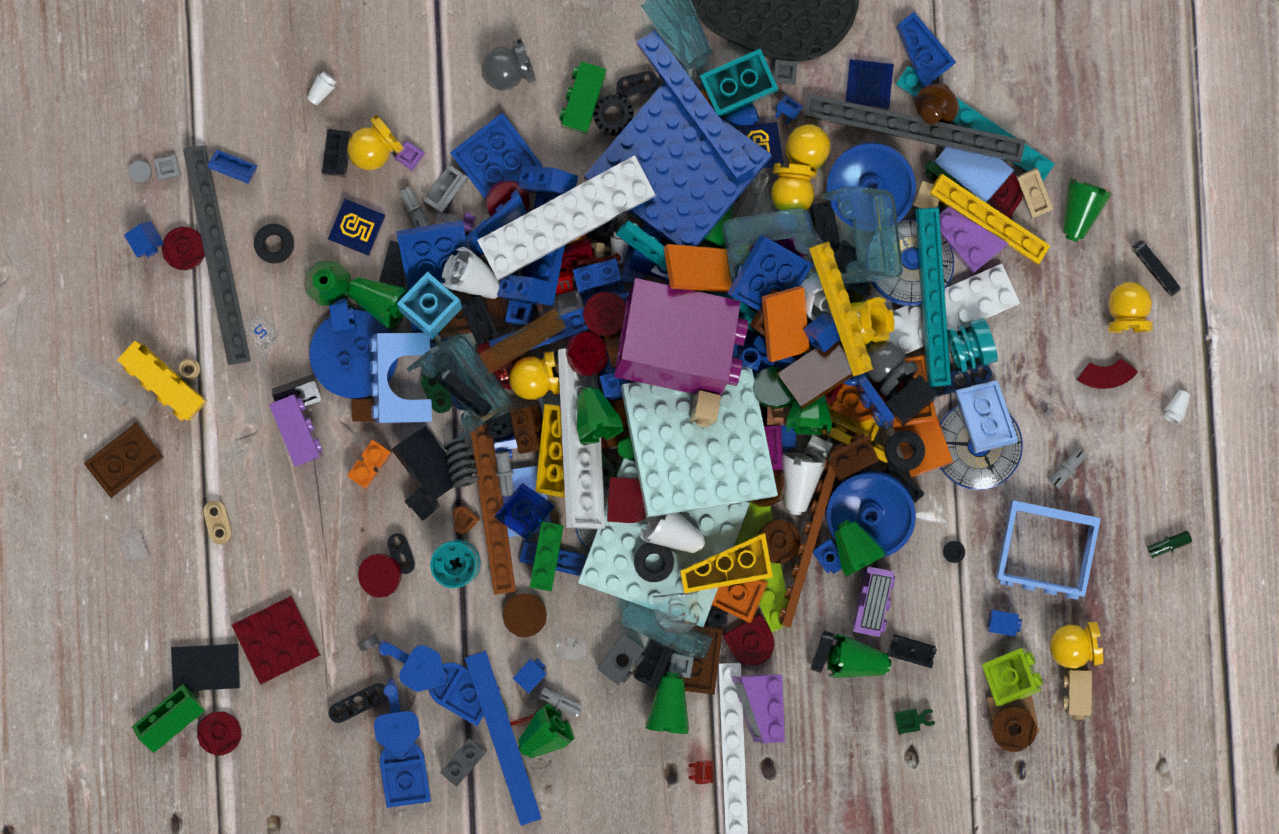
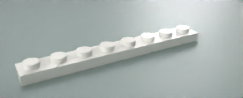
[718,663,748,834]

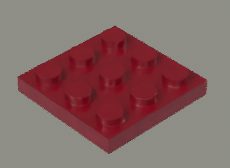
[231,596,321,685]

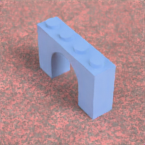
[369,333,432,423]

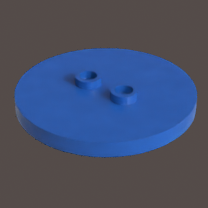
[310,310,398,399]

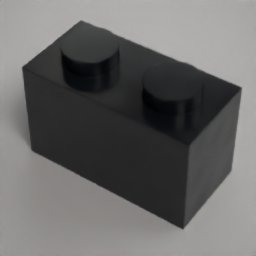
[886,375,938,427]

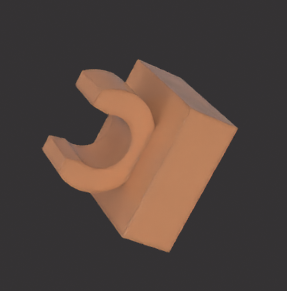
[767,404,790,425]

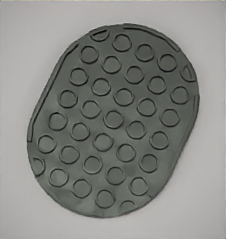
[690,0,859,62]

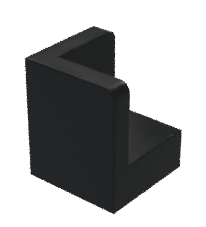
[404,488,440,521]

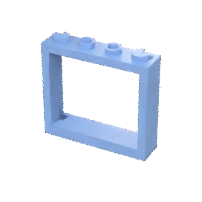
[995,500,1101,600]

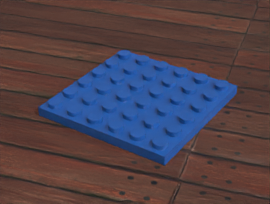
[584,82,772,247]

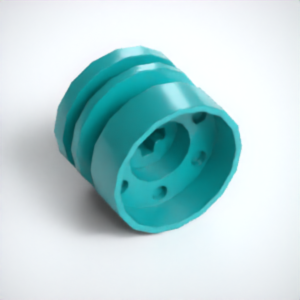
[947,318,998,373]
[430,539,481,588]

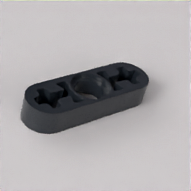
[1131,240,1181,297]
[434,367,492,418]
[328,683,388,723]

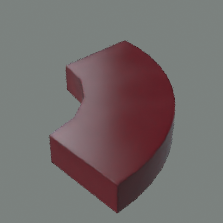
[560,239,594,278]
[1076,358,1138,389]

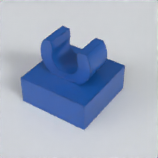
[775,94,804,124]
[494,433,517,458]

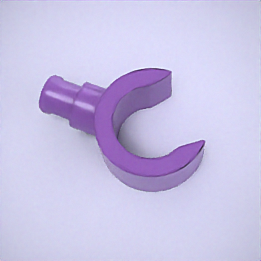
[463,213,476,236]

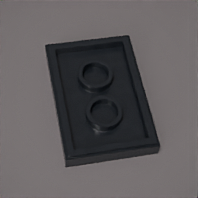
[391,426,454,503]
[171,644,241,692]

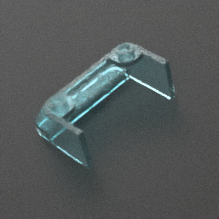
[821,186,903,284]
[722,208,818,284]
[407,334,511,441]

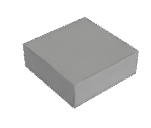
[154,154,181,181]
[669,652,695,678]

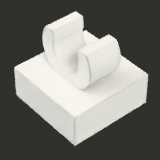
[804,435,833,459]

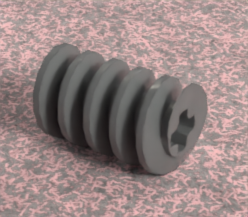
[443,438,480,488]

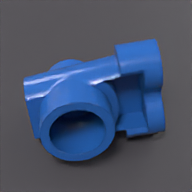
[732,344,763,371]

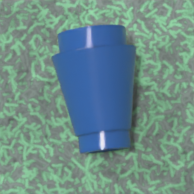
[725,104,760,128]

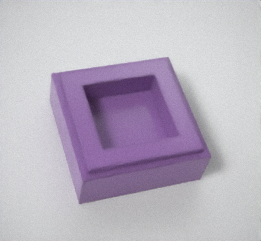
[394,140,425,171]

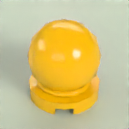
[347,114,404,171]
[786,124,831,169]
[771,163,817,216]
[1108,282,1153,333]
[851,297,895,345]
[509,351,560,400]
[1049,622,1103,669]

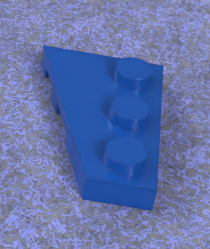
[896,12,956,88]
[466,191,527,257]

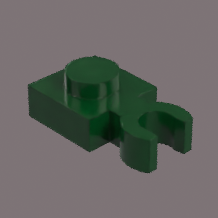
[894,708,935,735]

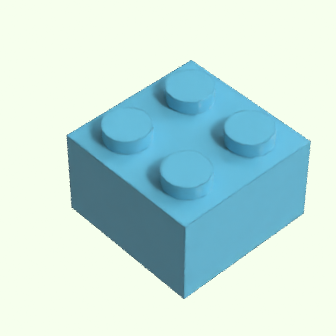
[397,272,462,339]

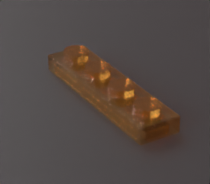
[479,308,567,374]

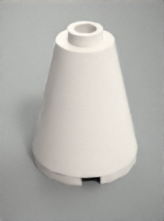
[442,247,500,299]
[801,271,832,320]
[782,452,826,515]
[640,513,705,553]

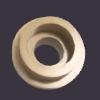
[178,358,200,380]

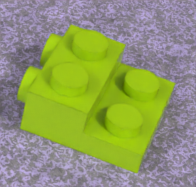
[982,648,1043,706]

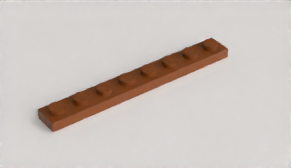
[469,416,516,595]
[778,458,836,628]

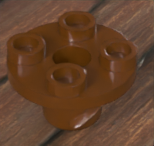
[915,83,960,124]

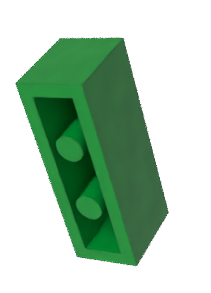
[559,61,607,135]
[529,521,564,592]
[131,684,205,753]

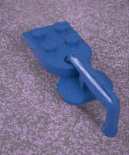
[813,314,895,430]
[378,640,500,726]
[374,678,431,808]

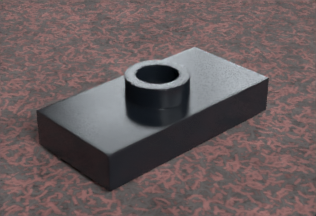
[379,240,405,287]

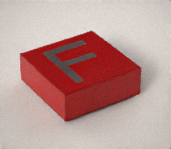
[556,270,574,295]

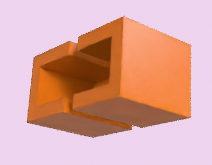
[347,440,393,489]

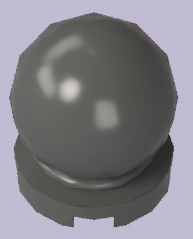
[481,38,536,91]
[866,341,918,398]

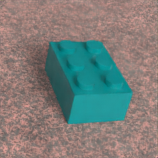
[699,49,778,118]

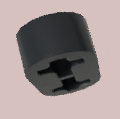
[617,71,658,97]
[484,412,514,439]
[387,533,416,574]
[810,630,835,673]

